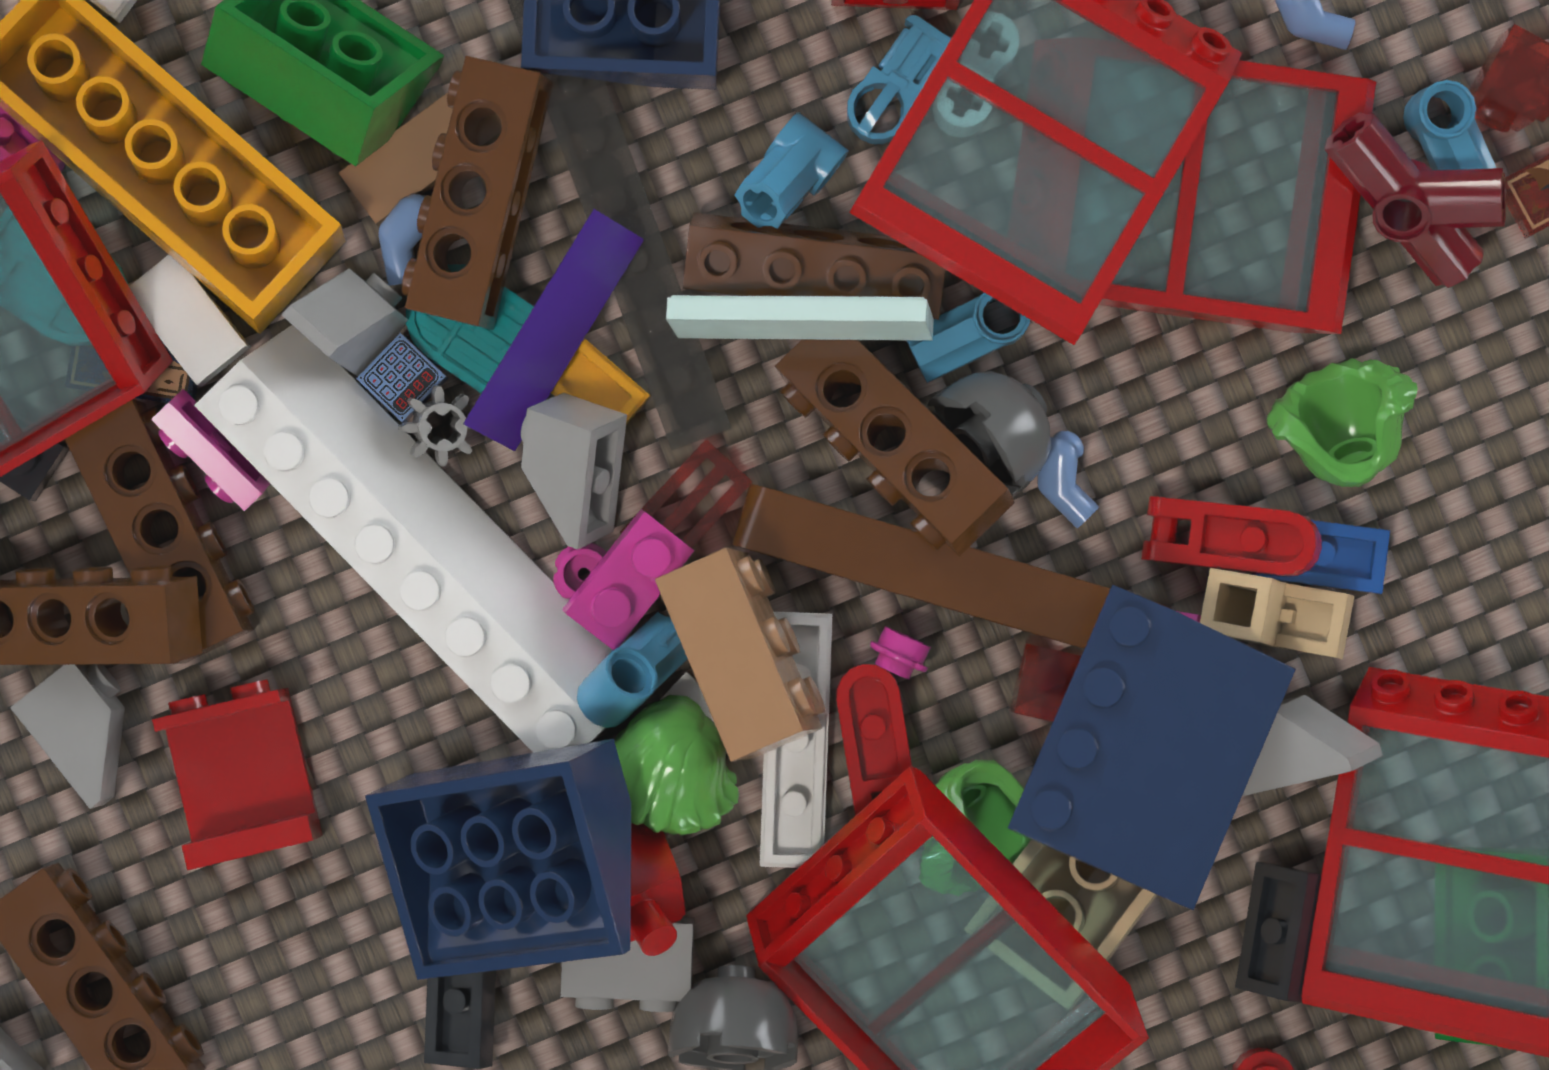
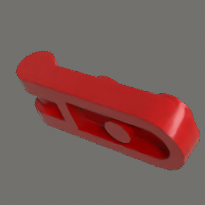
[1141,496,1322,577]
[836,664,912,816]

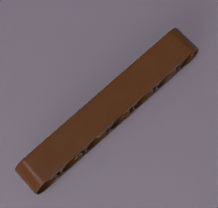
[732,484,1172,649]

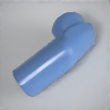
[1275,0,1355,50]
[378,194,427,285]
[1037,431,1099,528]

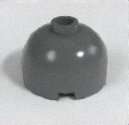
[928,371,1051,498]
[668,965,798,1070]

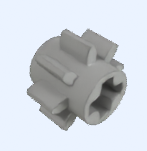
[398,385,472,466]

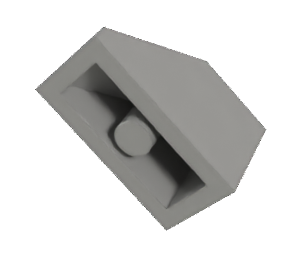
[282,268,408,376]
[521,393,627,550]
[10,664,125,809]
[1243,695,1383,796]

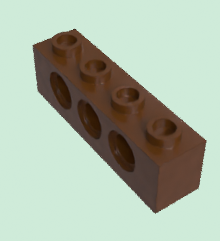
[402,56,554,331]
[682,212,946,320]
[775,339,1015,557]
[65,399,255,664]
[0,566,202,665]
[0,862,206,1070]

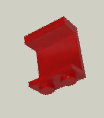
[152,679,323,871]

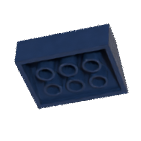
[521,0,720,90]
[1008,585,1296,910]
[365,739,631,980]

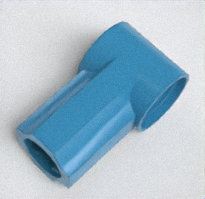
[1403,80,1496,170]
[734,112,849,229]
[906,293,1030,383]
[577,612,688,728]

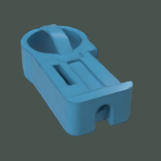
[847,15,951,144]

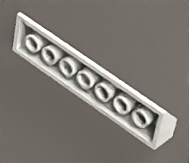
[194,325,613,753]

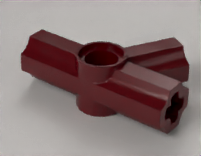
[1325,112,1506,288]

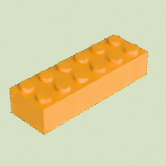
[0,0,346,334]

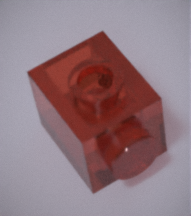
[1469,24,1549,133]

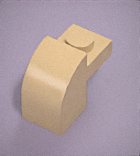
[1200,568,1354,659]

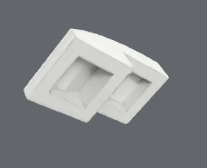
[129,255,251,387]

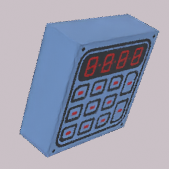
[356,333,449,423]

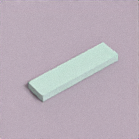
[666,295,934,341]

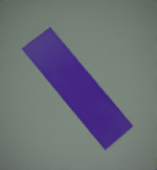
[463,209,644,451]

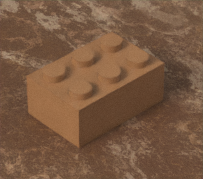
[655,548,825,762]

